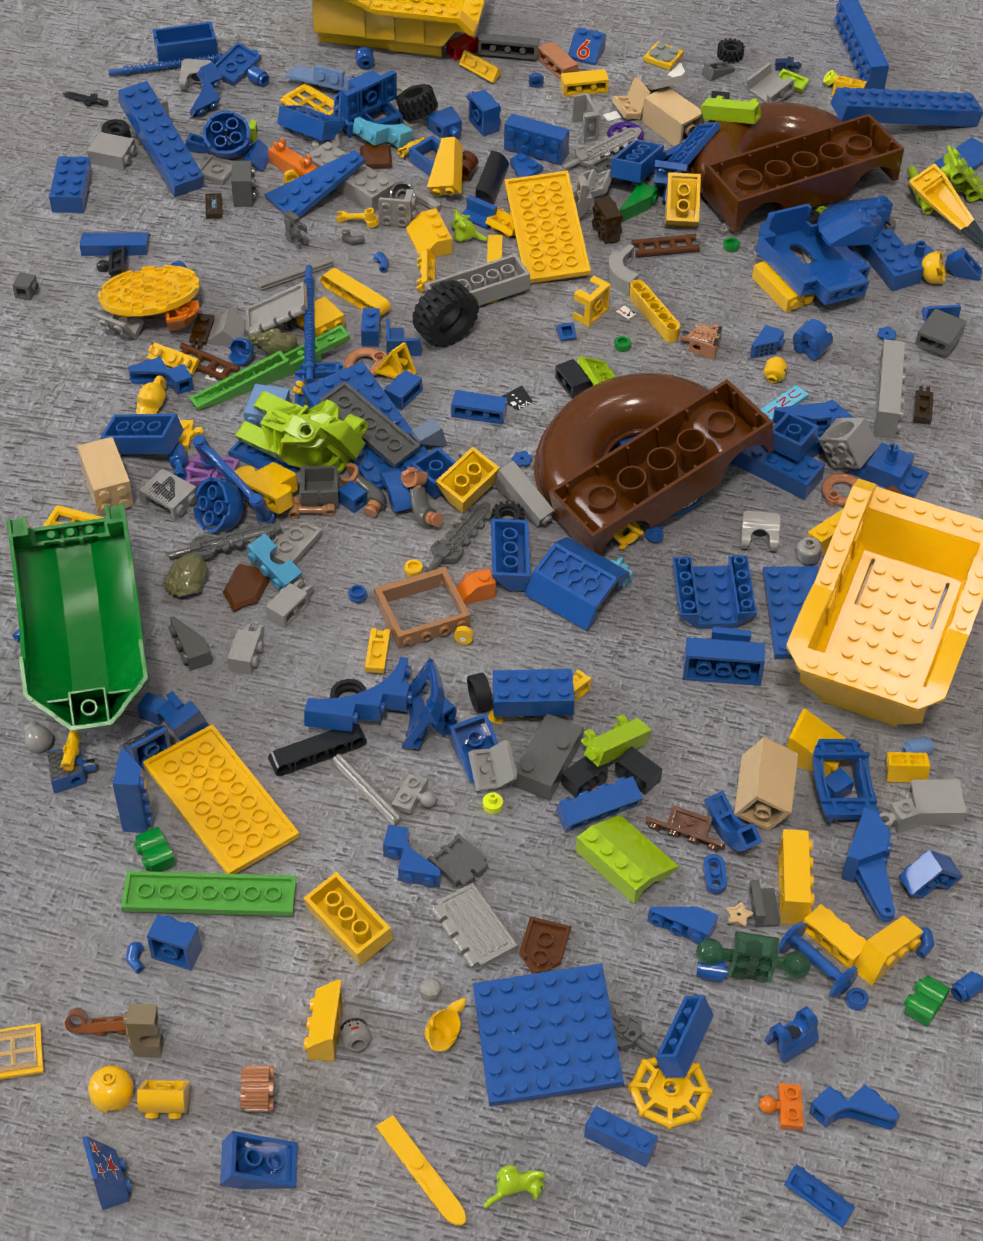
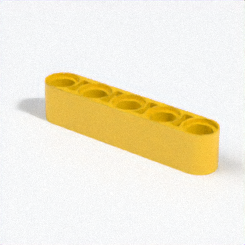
[320,268,391,317]
[629,280,680,343]

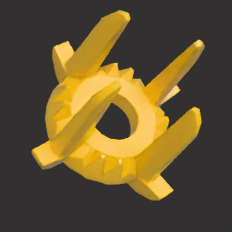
[613,521,644,549]

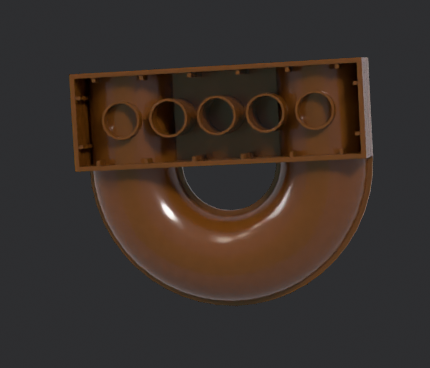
[690,102,904,232]
[534,373,774,557]

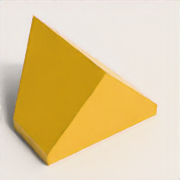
[374,342,417,379]

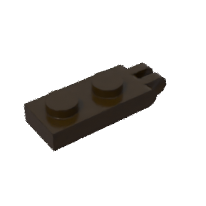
[189,313,215,349]
[913,386,934,424]

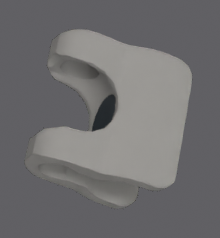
[179,59,211,90]
[740,511,780,552]

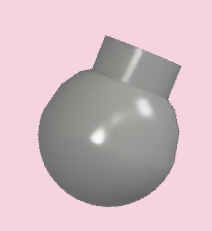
[24,721,53,753]

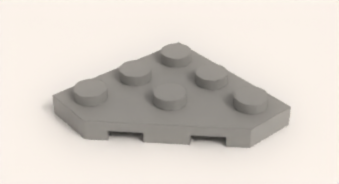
[244,522,322,564]

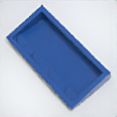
[80,232,150,256]

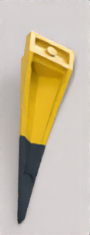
[909,163,983,249]

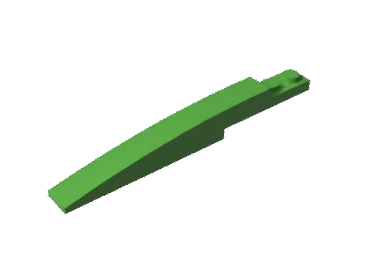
[189,325,350,410]

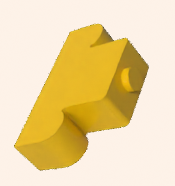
[234,462,298,514]

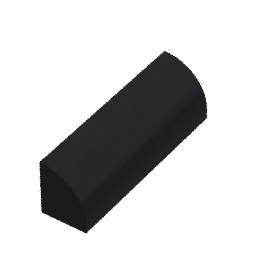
[475,150,509,205]

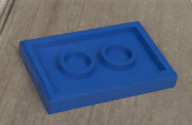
[214,42,262,86]

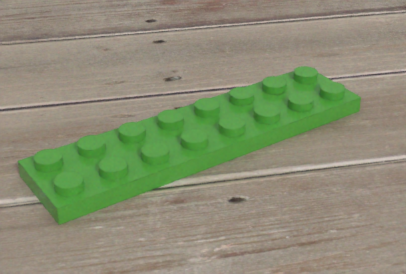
[121,871,296,916]

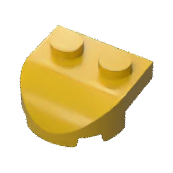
[485,209,515,237]

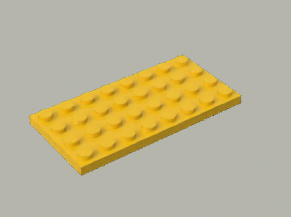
[504,171,591,283]
[143,724,300,874]

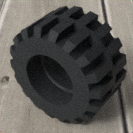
[396,84,438,121]

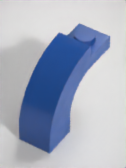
[704,790,763,852]

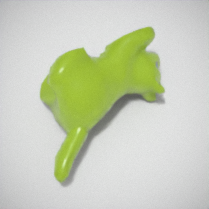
[450,209,487,242]
[484,1165,546,1208]

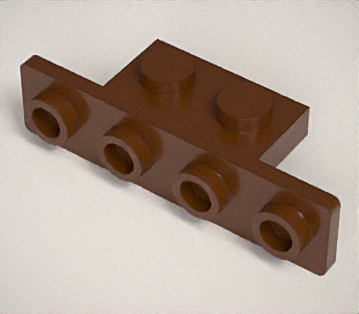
[645,805,726,851]

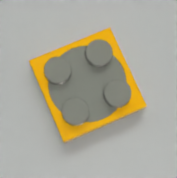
[643,42,684,70]

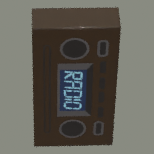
[205,193,222,219]

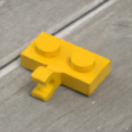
[177,420,205,451]

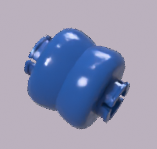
[355,47,375,69]

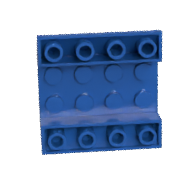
[525,537,630,631]
[672,555,757,629]

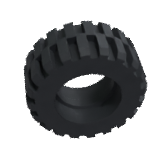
[412,280,479,347]

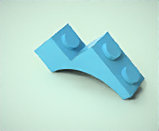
[353,117,414,148]

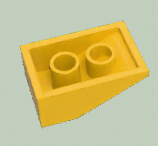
[665,173,701,227]

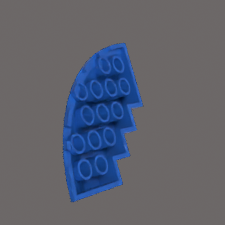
[817,195,893,247]

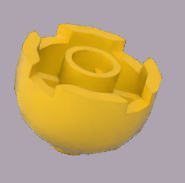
[921,251,946,285]
[88,1065,134,1113]

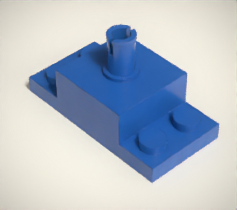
[343,70,397,122]
[653,160,690,203]
[847,442,929,498]

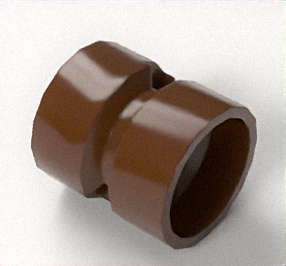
[462,151,479,181]

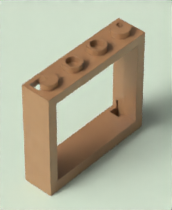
[374,567,471,649]

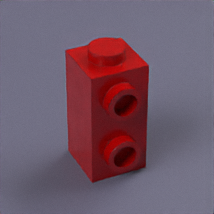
[446,33,479,61]

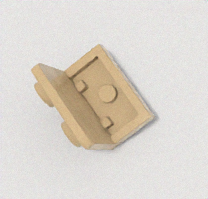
[612,77,650,120]

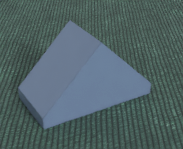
[410,418,447,446]

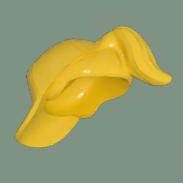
[136,375,167,414]
[424,998,466,1052]

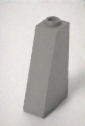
[494,461,554,527]

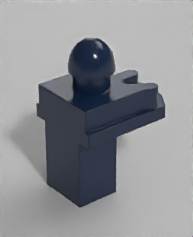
[775,56,802,72]

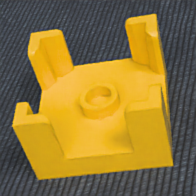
[573,276,610,327]

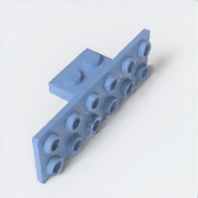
[286,64,353,91]

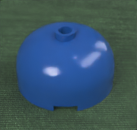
[203,110,251,160]
[194,478,244,533]

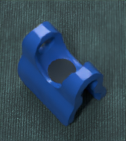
[765,1006,819,1063]

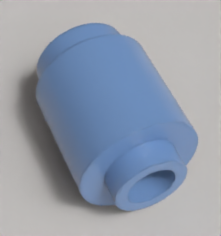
[902,737,934,756]

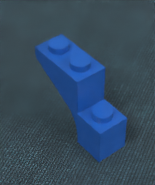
[190,62,223,117]
[128,357,194,395]
[383,824,441,888]
[809,1084,900,1130]

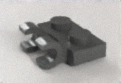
[284,210,308,249]

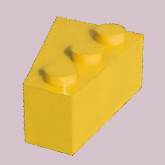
[854,915,924,986]

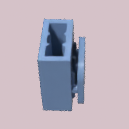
[244,384,290,428]

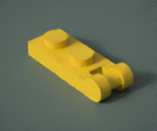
[365,628,391,674]

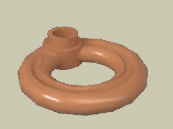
[344,347,386,376]
[821,473,857,507]

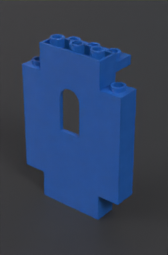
[755,204,871,305]

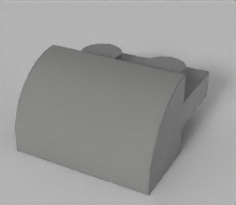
[573,169,612,203]

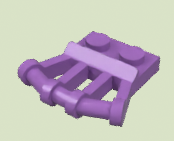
[184,453,240,486]

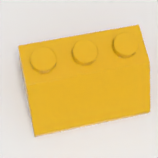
[406,208,452,257]
[436,447,500,514]
[303,980,343,1061]

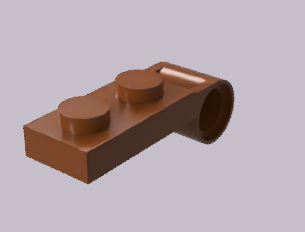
[65,1007,127,1036]

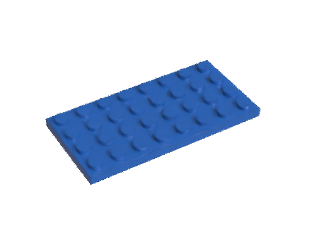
[301,361,429,490]

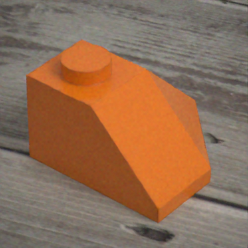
[165,300,200,331]
[456,568,496,605]

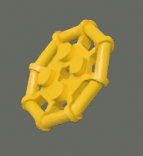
[627,1057,713,1130]

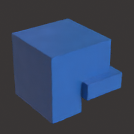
[156,691,209,741]

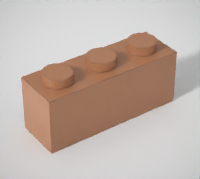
[537,41,579,79]

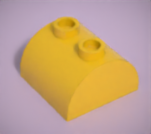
[137,1080,190,1119]

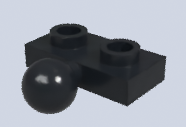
[96,246,128,277]

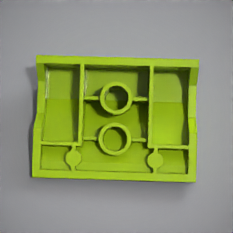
[576,815,679,904]

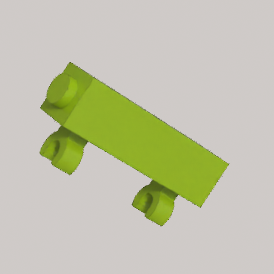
[701,95,761,124]
[581,714,652,767]

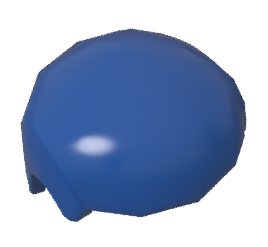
[228,337,254,366]

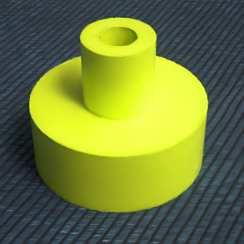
[823,70,838,86]
[483,793,503,814]

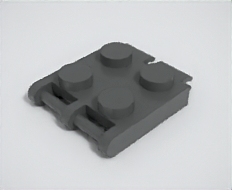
[427,834,489,887]

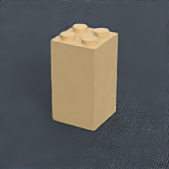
[642,86,704,146]
[77,437,134,516]
[734,737,798,831]

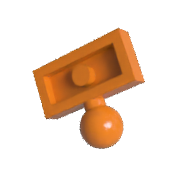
[759,1083,804,1131]

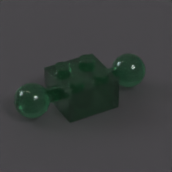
[696,931,811,983]

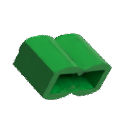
[133,826,176,872]
[903,975,951,1027]

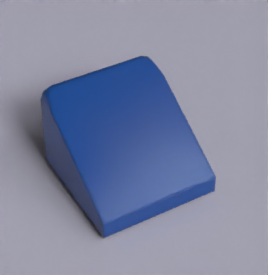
[556,322,577,341]

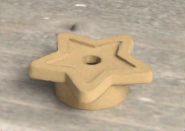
[726,902,753,927]

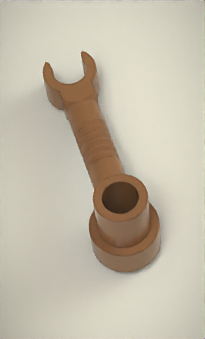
[288,497,335,519]

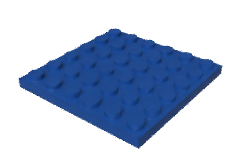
[473,963,624,1106]

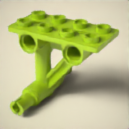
[907,145,983,215]

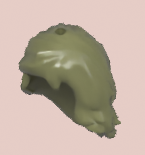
[249,328,297,355]
[162,553,208,597]

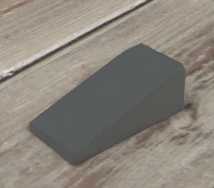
[702,62,735,81]

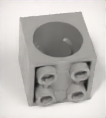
[818,418,879,469]

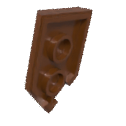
[360,142,392,169]
[223,563,271,612]
[519,916,572,974]

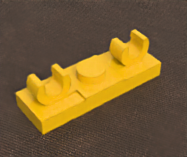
[459,50,502,83]
[416,248,436,292]
[147,342,200,376]

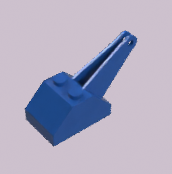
[841,807,895,922]

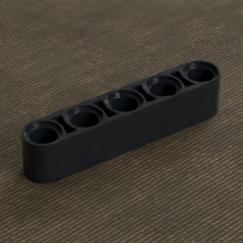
[268,724,367,776]

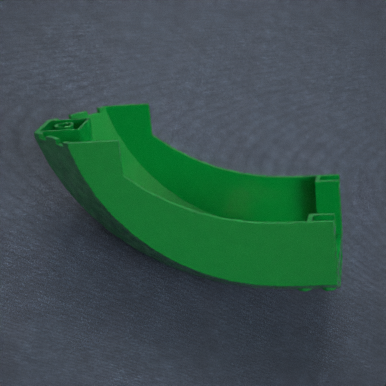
[6,503,148,731]

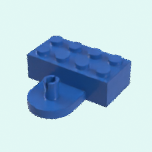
[859,228,934,291]

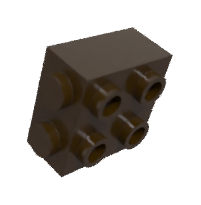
[592,196,623,244]

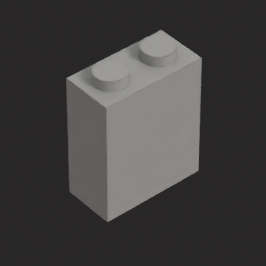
[87,132,137,170]
[908,779,969,825]

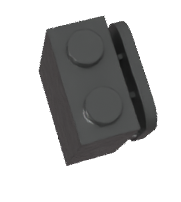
[915,308,966,357]

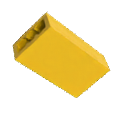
[752,261,814,312]

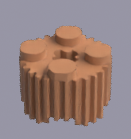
[240,1065,274,1112]

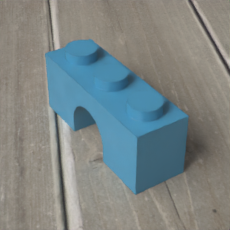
[247,533,302,590]

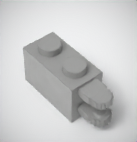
[266,579,314,629]
[227,623,264,674]

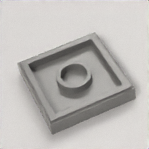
[200,155,232,186]

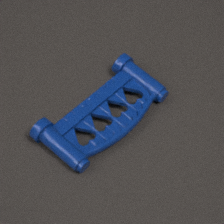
[193,435,276,524]

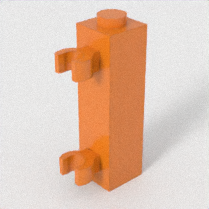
[268,138,318,177]

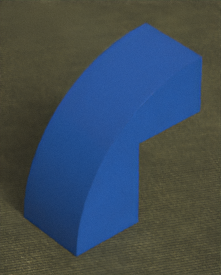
[379,467,412,512]

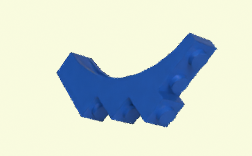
[304,657,413,732]

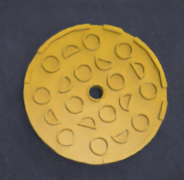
[98,265,200,318]

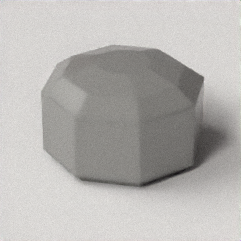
[420,977,442,1001]

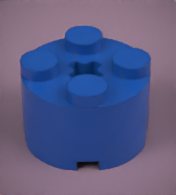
[793,319,833,360]

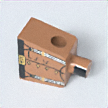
[681,324,723,360]

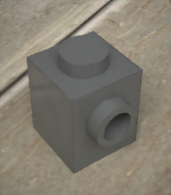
[12,272,39,301]

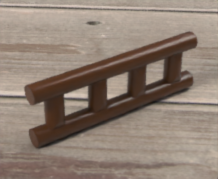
[631,234,700,257]
[180,343,240,381]

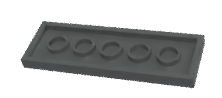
[319,381,420,468]

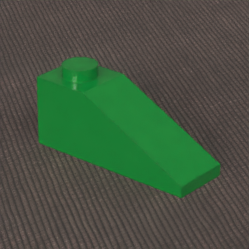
[620,182,659,222]

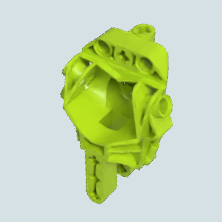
[235,391,368,473]

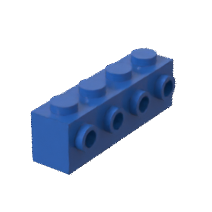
[556,776,643,833]
[656,995,714,1078]

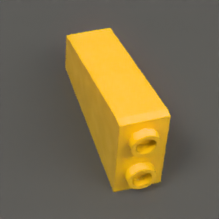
[427,137,463,196]

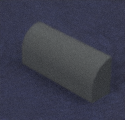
[478,33,540,60]

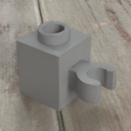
[879,798,919,833]

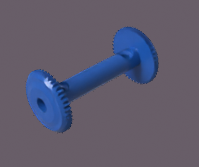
[779,922,858,998]

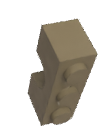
[123,1003,164,1058]

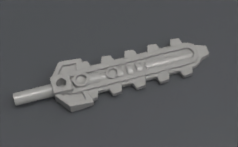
[561,127,642,171]

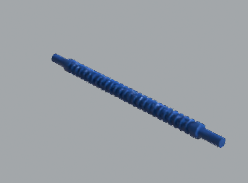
[108,50,258,76]
[304,265,315,384]

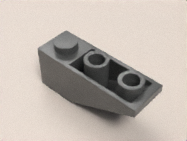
[168,616,212,671]

